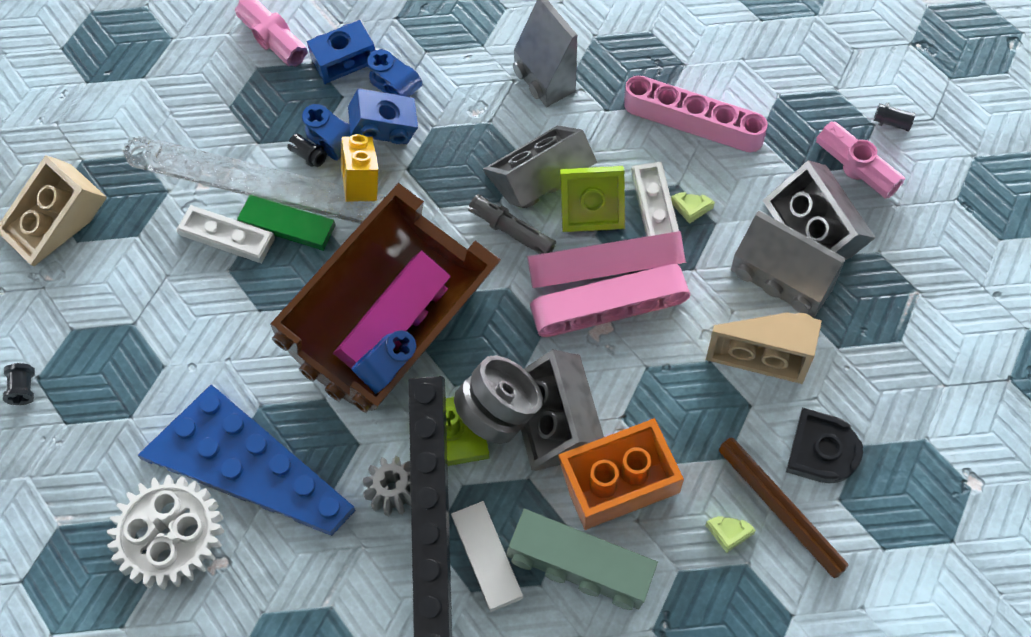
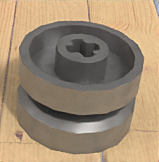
[454,355,543,444]

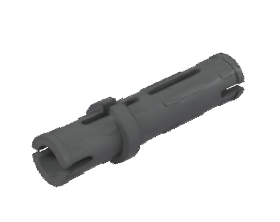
[468,194,556,254]

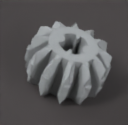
[363,456,411,517]

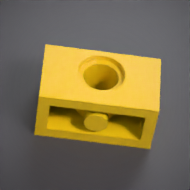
[341,134,379,202]

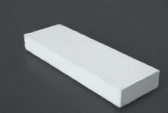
[631,162,679,237]
[176,205,275,264]
[451,501,523,612]

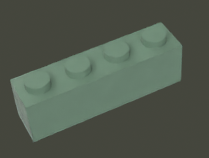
[506,508,658,610]

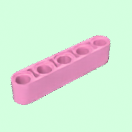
[624,75,768,152]
[527,231,686,288]
[530,264,691,337]

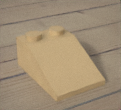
[0,155,107,266]
[705,312,822,384]

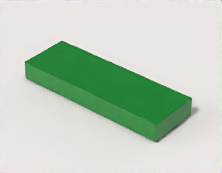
[237,195,336,251]

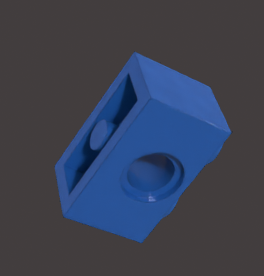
[306,20,375,84]
[348,88,418,145]

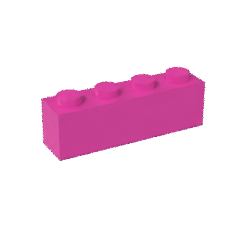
[333,250,451,369]

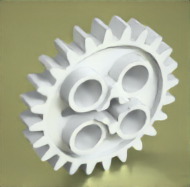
[107,475,224,590]

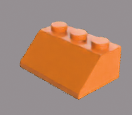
[558,418,684,530]

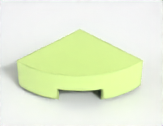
[671,192,715,224]
[705,516,756,553]

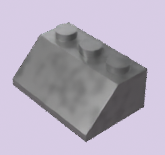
[483,126,597,208]
[763,160,876,260]
[731,211,846,318]
[521,349,604,471]

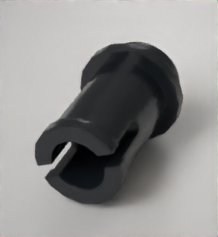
[873,102,915,132]
[287,133,327,167]

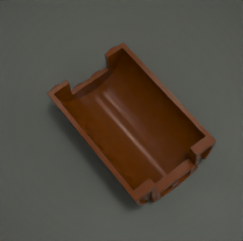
[270,182,501,413]

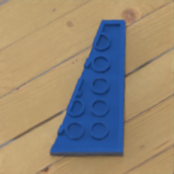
[138,384,356,536]

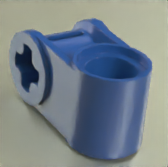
[367,49,423,97]
[302,104,351,161]
[351,330,416,394]

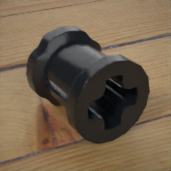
[3,363,35,405]

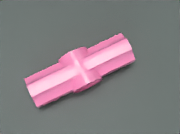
[235,0,308,67]
[816,121,905,199]

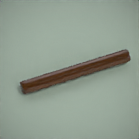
[719,437,849,578]

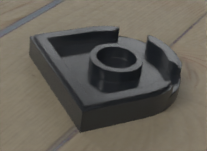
[786,407,863,483]

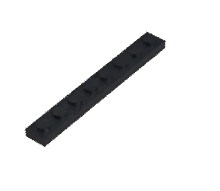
[408,376,452,637]

